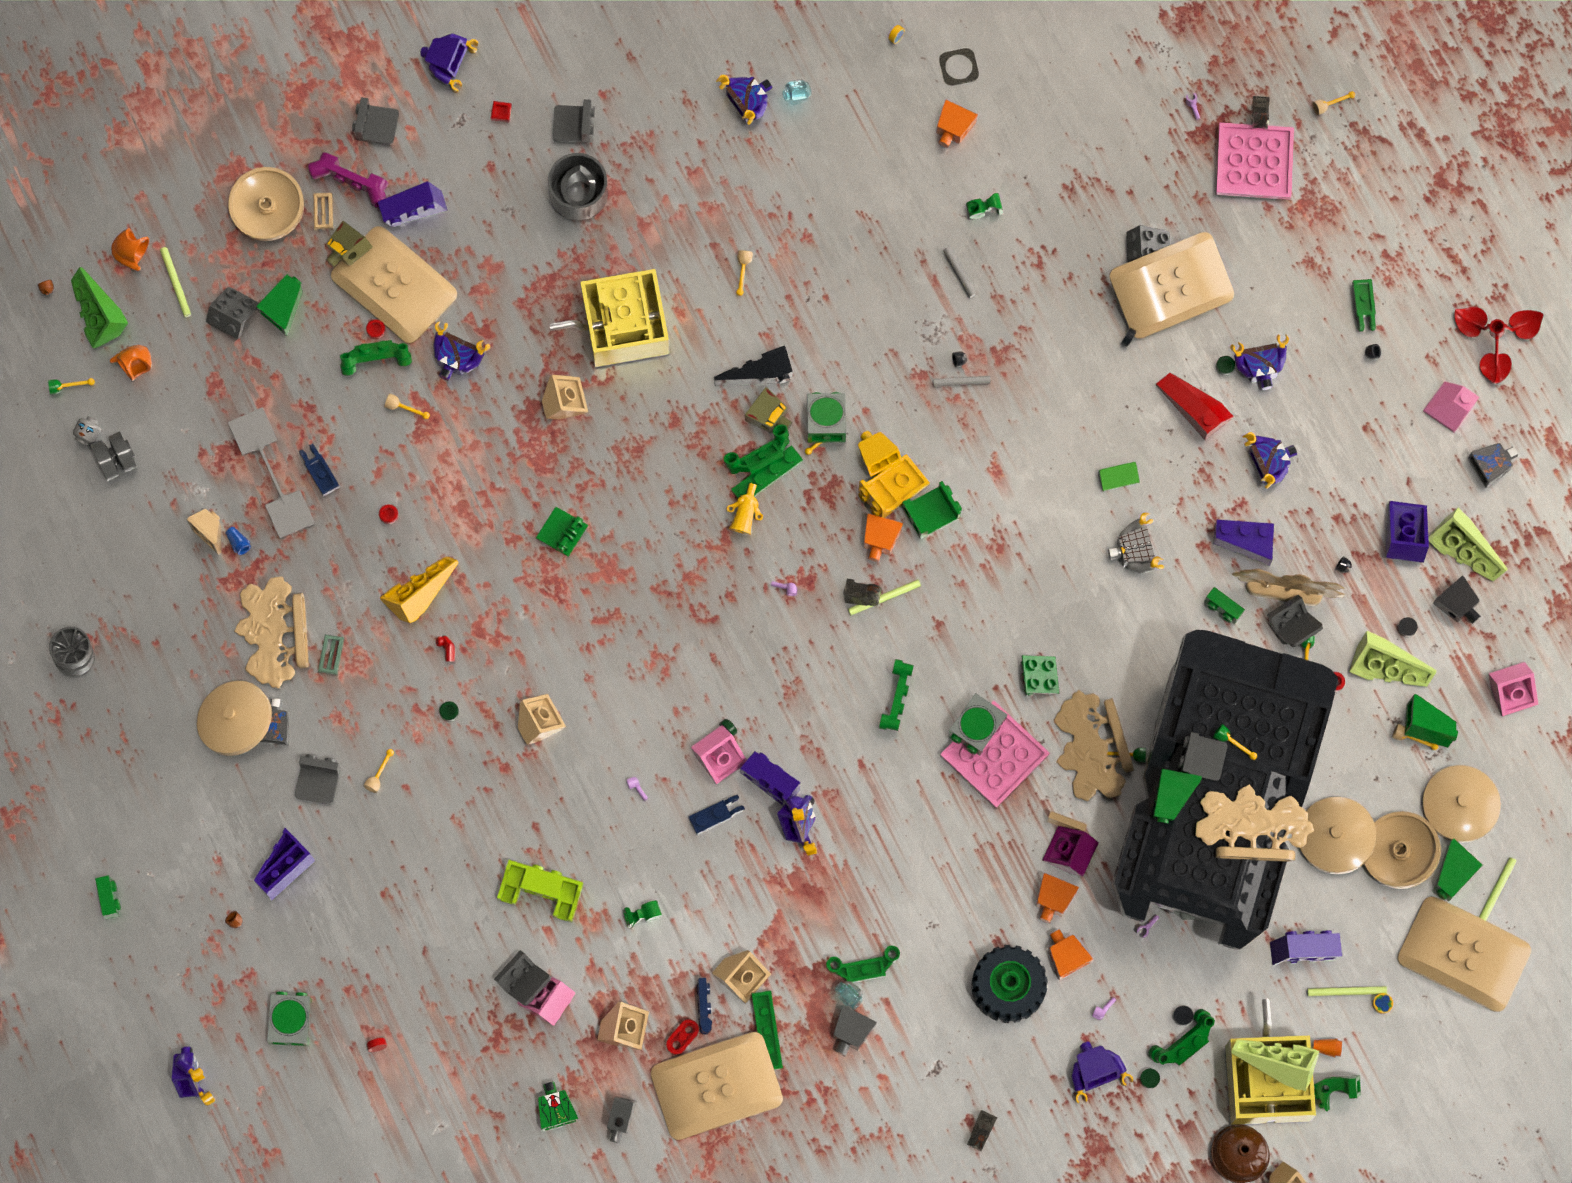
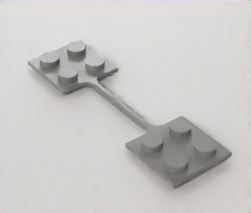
[228,407,315,539]

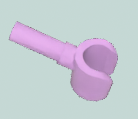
[1186,93,1200,120]
[771,581,797,596]
[627,777,648,801]
[1137,915,1159,938]
[1092,997,1116,1020]

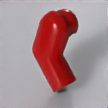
[436,635,455,661]

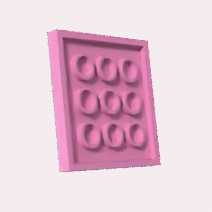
[1216,123,1294,200]
[940,701,1050,808]

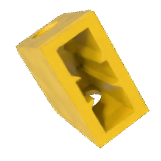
[858,431,902,477]

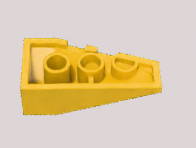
[380,556,458,623]

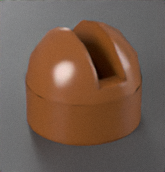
[38,280,54,295]
[225,911,243,928]

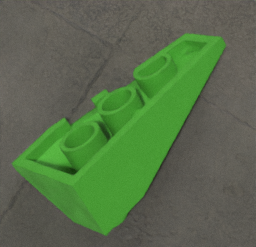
[71,267,128,348]

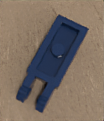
[299,444,340,497]
[688,795,745,835]
[697,978,712,1035]

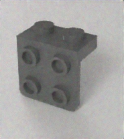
[352,97,399,145]
[553,99,595,143]
[1126,225,1171,262]
[206,287,259,339]
[1267,595,1323,647]
[1178,732,1227,781]
[295,754,341,805]
[494,950,551,1006]

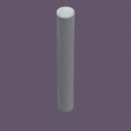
[943,247,976,298]
[933,376,990,387]

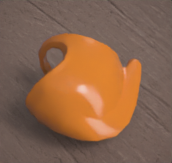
[111,228,149,271]
[110,345,152,381]

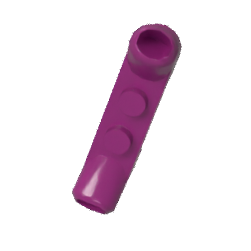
[308,152,389,207]

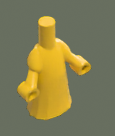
[726,483,763,535]

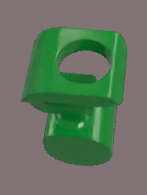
[966,193,1003,219]
[623,900,662,928]

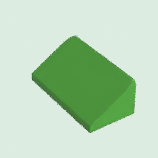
[1098,462,1140,491]

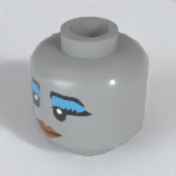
[73,416,101,446]

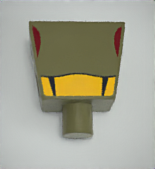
[326,221,373,267]
[745,387,792,433]

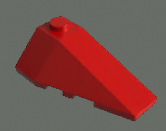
[1156,373,1234,440]

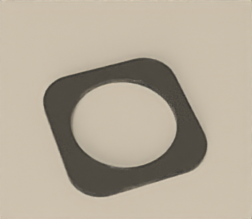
[939,48,979,86]

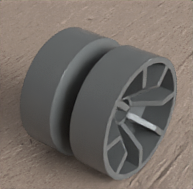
[90,431,137,481]
[49,627,95,676]

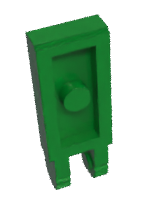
[1352,279,1376,332]

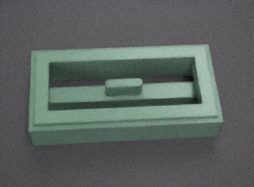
[318,634,345,676]

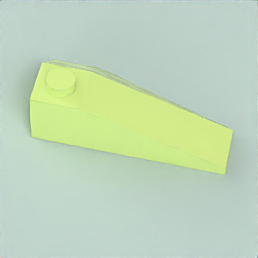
[1428,508,1507,581]
[1349,631,1436,687]
[1231,1040,1319,1091]

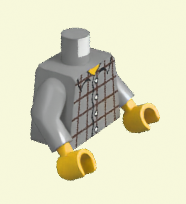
[1108,513,1164,573]

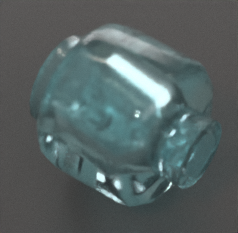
[783,79,812,105]
[834,981,864,1010]

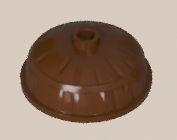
[1211,1124,1270,1183]

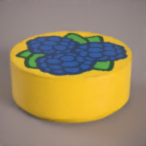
[888,25,905,44]
[1373,993,1393,1014]

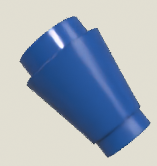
[225,527,251,555]

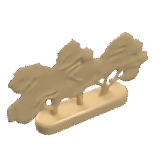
[1232,568,1345,606]
[234,576,309,688]
[1054,690,1134,801]
[1196,785,1314,862]

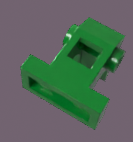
[1314,1075,1361,1111]

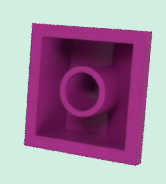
[1042,826,1099,877]

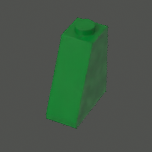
[256,274,303,335]
[1405,694,1458,748]
[1153,769,1202,824]
[1434,839,1483,902]

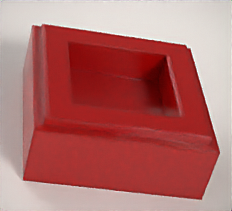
[491,101,512,123]

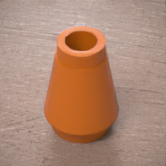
[1313,1038,1342,1058]

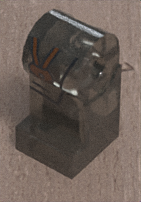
[1251,96,1270,129]
[843,578,882,606]
[967,1110,998,1151]

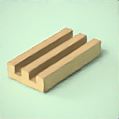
[313,193,333,231]
[1047,812,1087,832]

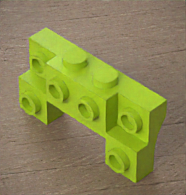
[497,860,584,923]

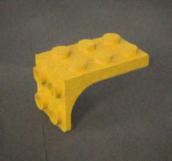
[858,454,930,518]

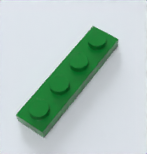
[731,445,803,499]
[752,991,783,1071]

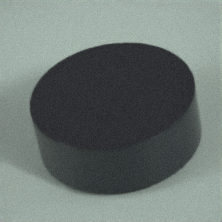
[1121,327,1136,347]
[1398,617,1418,637]
[1173,1005,1193,1026]

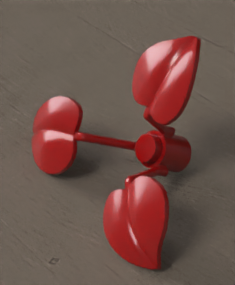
[1455,307,1544,384]

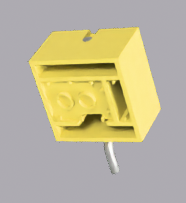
[549,269,670,367]
[1225,999,1316,1125]

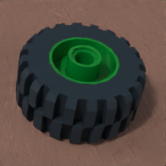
[971,945,1048,1023]

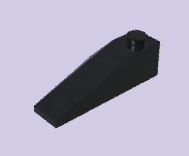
[714,345,793,386]

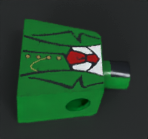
[538,1082,579,1132]

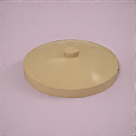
[228,167,304,241]
[197,681,272,756]
[1422,765,1501,843]
[1300,797,1376,874]
[1365,811,1441,889]

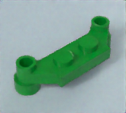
[340,340,412,375]
[724,424,790,475]
[879,659,914,731]
[826,946,900,984]
[1148,1009,1215,1066]

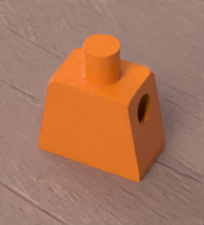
[936,100,978,148]
[864,513,903,562]
[1036,873,1079,923]
[1048,929,1093,980]

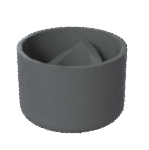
[548,153,608,221]

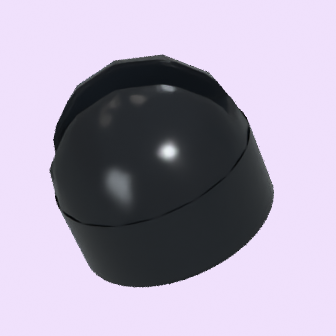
[1365,344,1381,359]
[952,351,967,367]
[1335,556,1352,573]

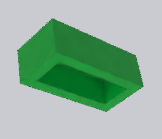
[1204,587,1245,624]
[95,875,121,919]

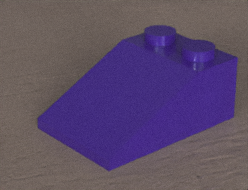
[1386,501,1429,563]

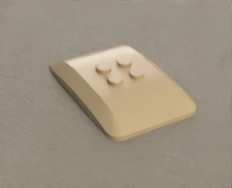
[331,226,457,344]
[1109,232,1234,338]
[1398,896,1531,1012]
[651,1032,783,1140]

